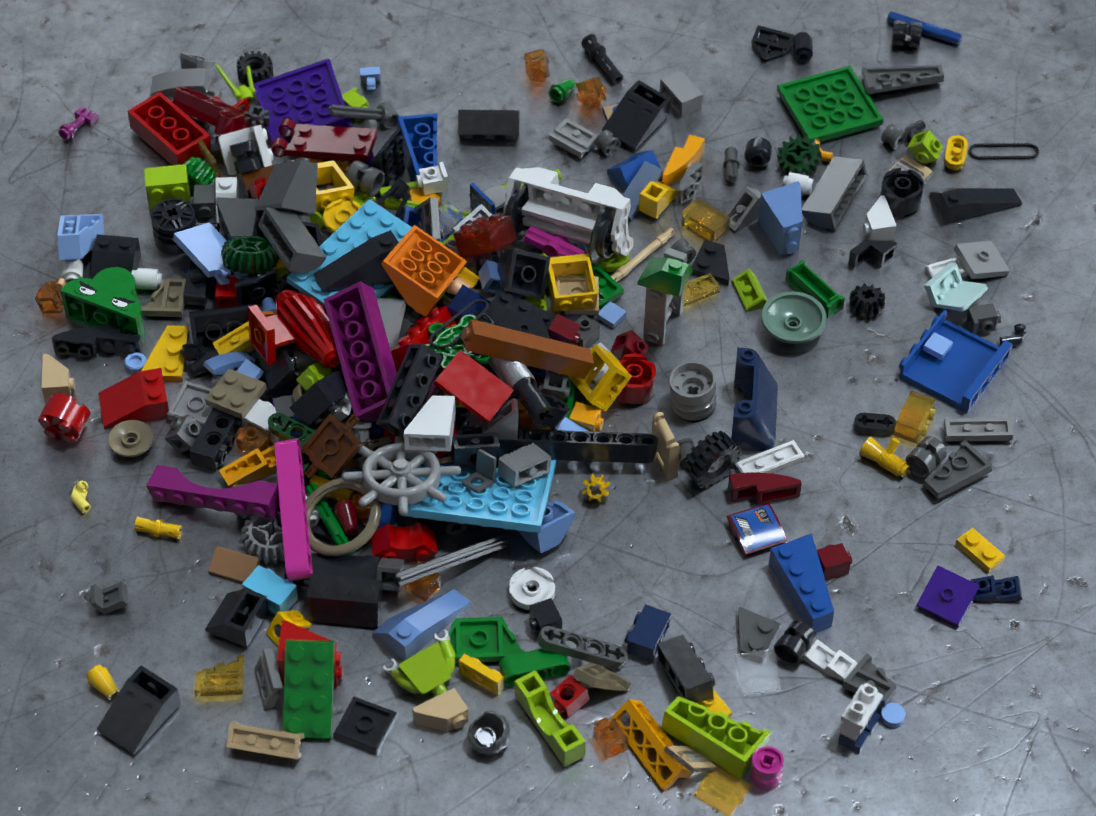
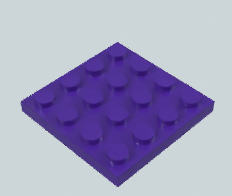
[253,58,351,147]

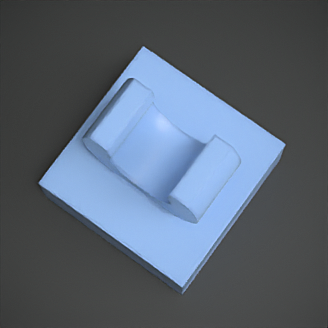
[360,67,381,91]

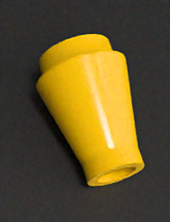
[86,665,120,700]

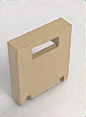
[652,412,680,480]

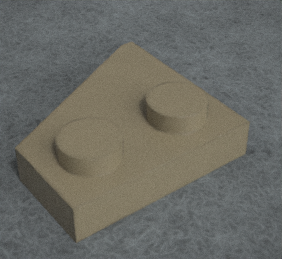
[141,279,186,317]
[573,663,632,691]

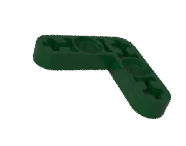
[268,413,315,477]

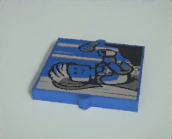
[469,183,496,218]

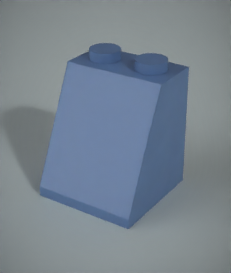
[758,181,802,256]

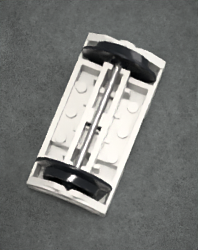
[504,167,634,265]

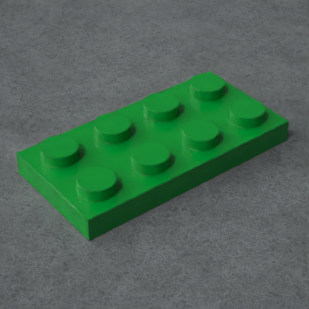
[283,639,335,738]

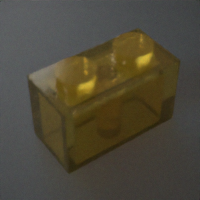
[681,198,730,243]
[894,391,937,444]

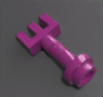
[58,106,99,140]

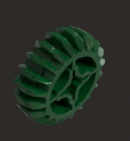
[221,235,279,274]

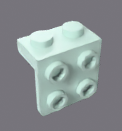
[924,262,988,311]

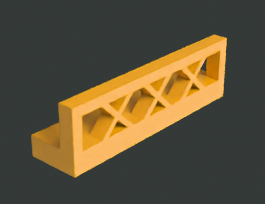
[610,699,694,791]

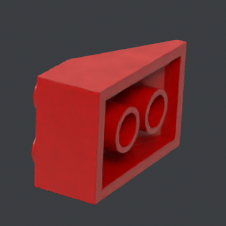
[98,368,169,429]

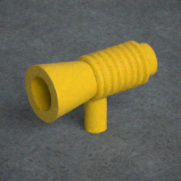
[859,437,910,478]

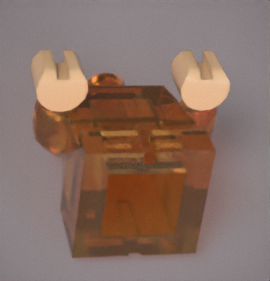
[35,278,66,314]

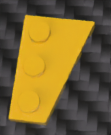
[141,325,189,382]

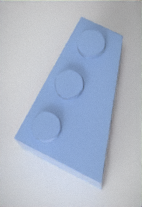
[57,214,104,262]

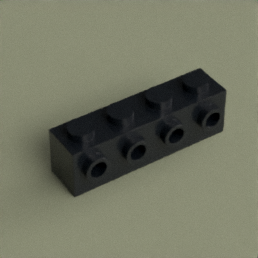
[376,343,442,437]

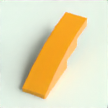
[219,444,277,488]

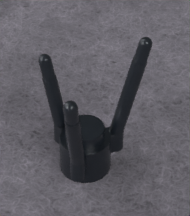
[375,178,411,218]

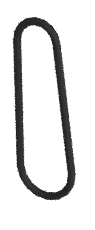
[429,299,489,349]

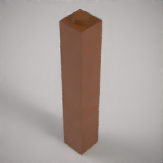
[461,319,594,379]

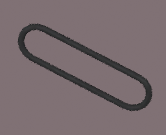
[969,143,1039,159]

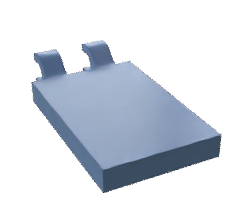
[173,222,247,285]

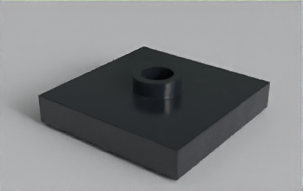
[497,308,550,339]

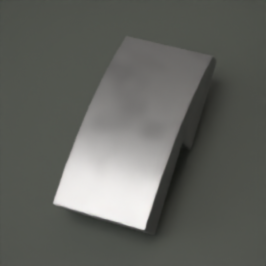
[678,161,703,205]

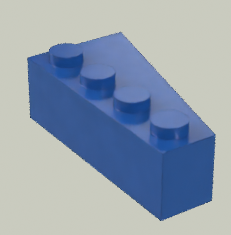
[769,533,834,633]

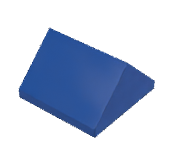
[607,150,663,190]

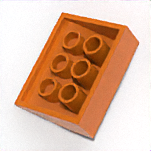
[381,225,467,317]

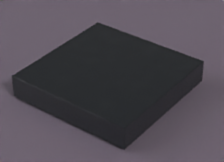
[333,696,397,755]

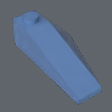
[517,501,576,553]
[372,589,471,661]

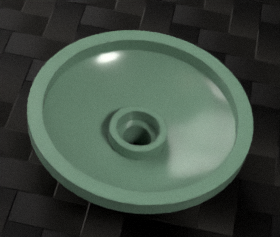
[762,291,826,344]

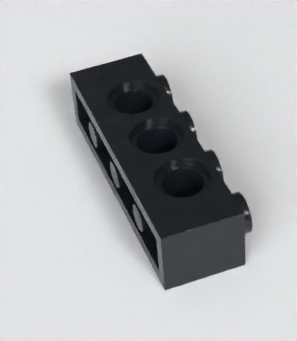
[190,408,243,472]

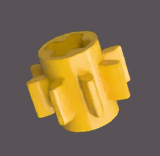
[582,473,610,502]

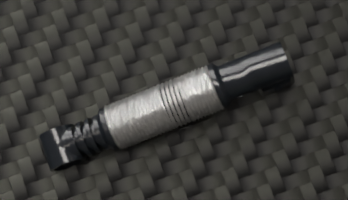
[474,311,570,429]

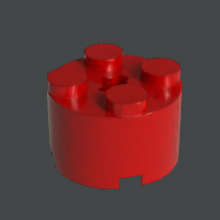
[612,353,656,404]
[38,393,90,444]

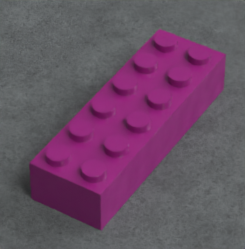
[323,281,397,423]

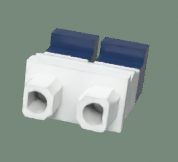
[838,683,883,754]

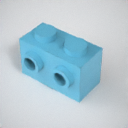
[242,565,298,615]

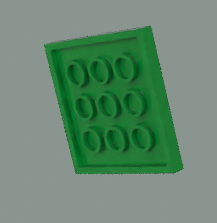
[777,66,884,142]

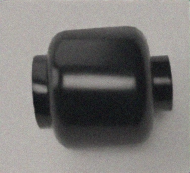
[744,137,772,167]

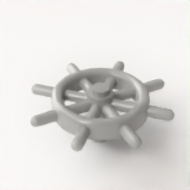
[342,436,461,516]

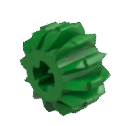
[184,157,216,188]

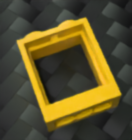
[315,160,355,212]
[547,253,598,311]
[570,344,632,411]

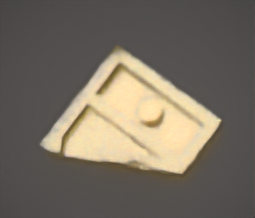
[195,654,245,697]

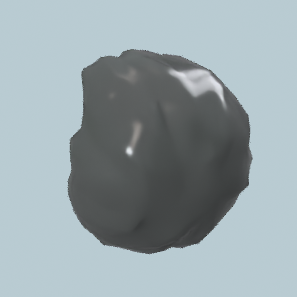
[467,711,511,756]

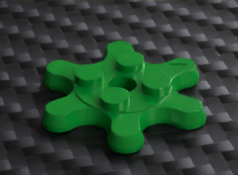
[425,315,490,370]

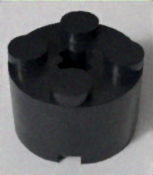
[880,168,923,218]

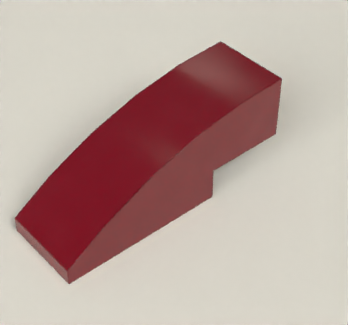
[728,472,802,505]

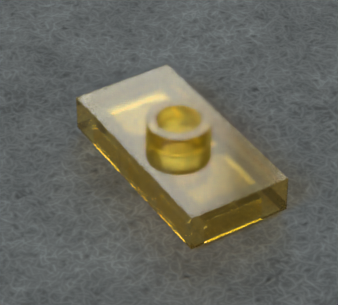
[683,273,721,307]

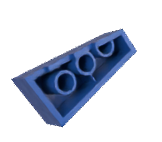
[397,113,437,182]

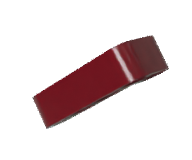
[172,86,246,135]

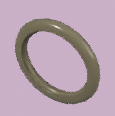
[306,478,381,557]

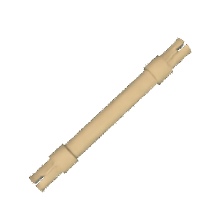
[611,227,676,282]

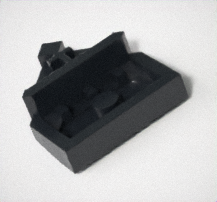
[752,25,795,59]

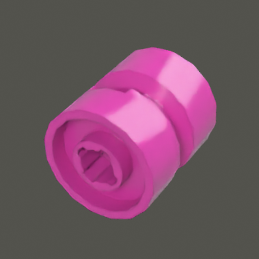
[750,746,784,791]

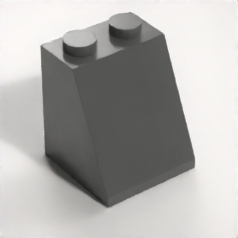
[255,158,318,215]
[216,197,261,241]

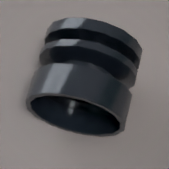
[150,198,196,255]

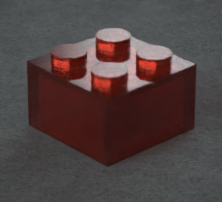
[453,213,517,258]

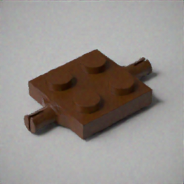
[301,414,364,479]

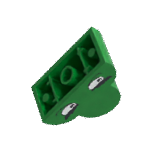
[60,267,146,344]

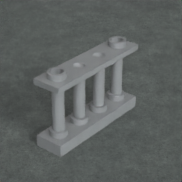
[643,247,687,346]

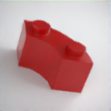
[371,522,438,563]

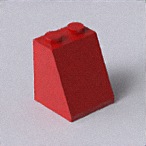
[277,621,343,689]

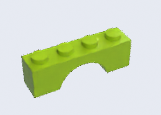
[515,670,586,767]

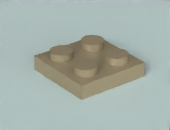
[205,369,267,419]

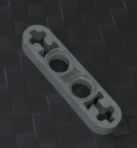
[537,626,628,669]

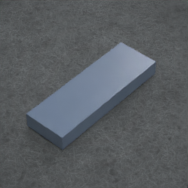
[622,161,663,221]

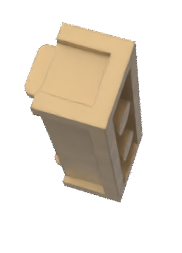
[226,721,304,759]

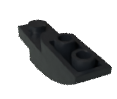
[52,326,143,358]

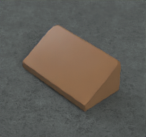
[208,546,260,583]

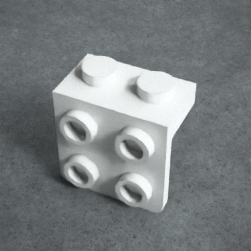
[218,125,273,175]

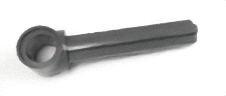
[328,102,399,129]

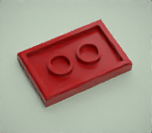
[433,350,514,424]

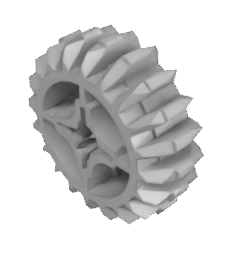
[241,510,285,565]

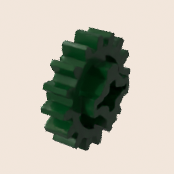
[777,135,822,175]

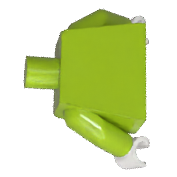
[383,630,455,697]

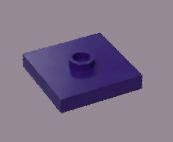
[916,565,980,627]

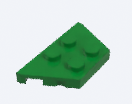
[448,617,525,663]

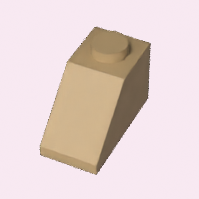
[42,354,75,402]
[412,688,469,732]

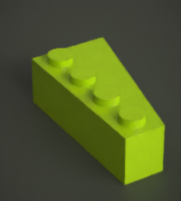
[661,696,771,779]

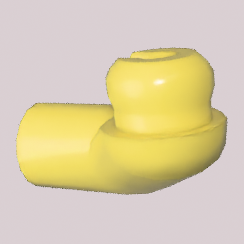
[71,481,91,514]

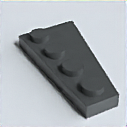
[862,65,944,94]

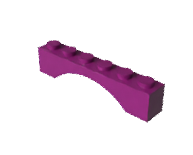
[146,465,280,519]

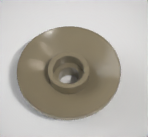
[108,420,153,457]

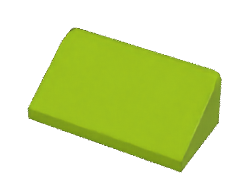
[731,268,768,312]

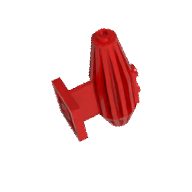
[248,290,340,368]

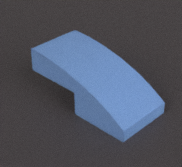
[203,352,255,375]

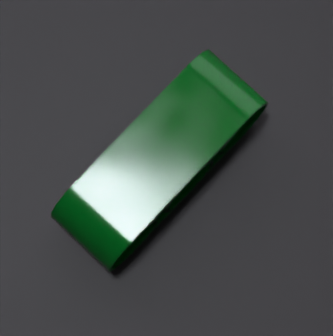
[499,648,571,687]

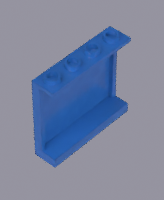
[899,310,1013,413]

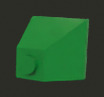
[637,257,693,297]

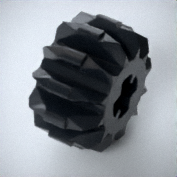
[849,283,885,319]

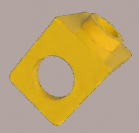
[266,610,312,647]

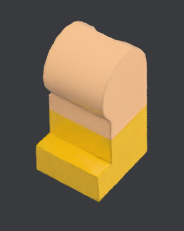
[447,267,480,302]

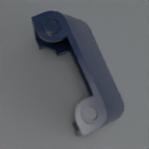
[731,347,778,452]

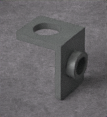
[462,449,496,493]

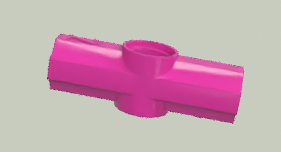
[524,226,588,257]

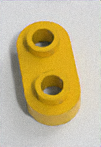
[944,135,968,170]

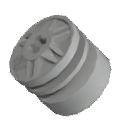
[669,361,717,420]

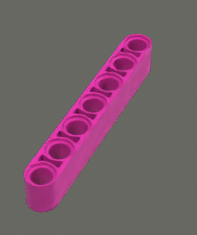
[275,438,313,582]

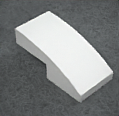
[803,639,858,681]

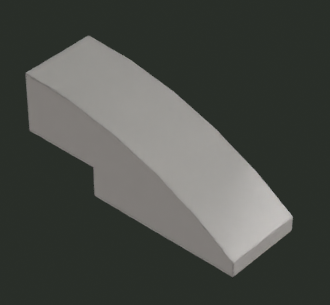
[150,68,210,97]

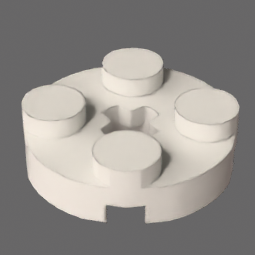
[509,567,555,611]

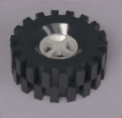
[683,431,741,488]

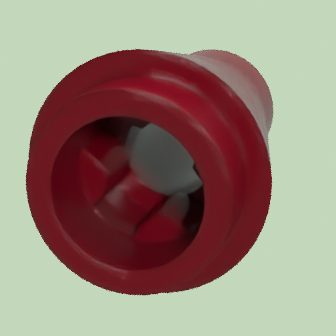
[334,500,359,536]

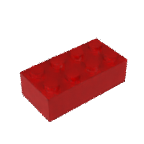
[127,92,211,166]

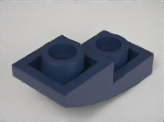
[971,575,1023,603]

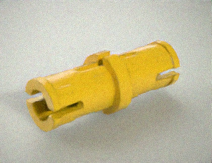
[134,517,182,540]

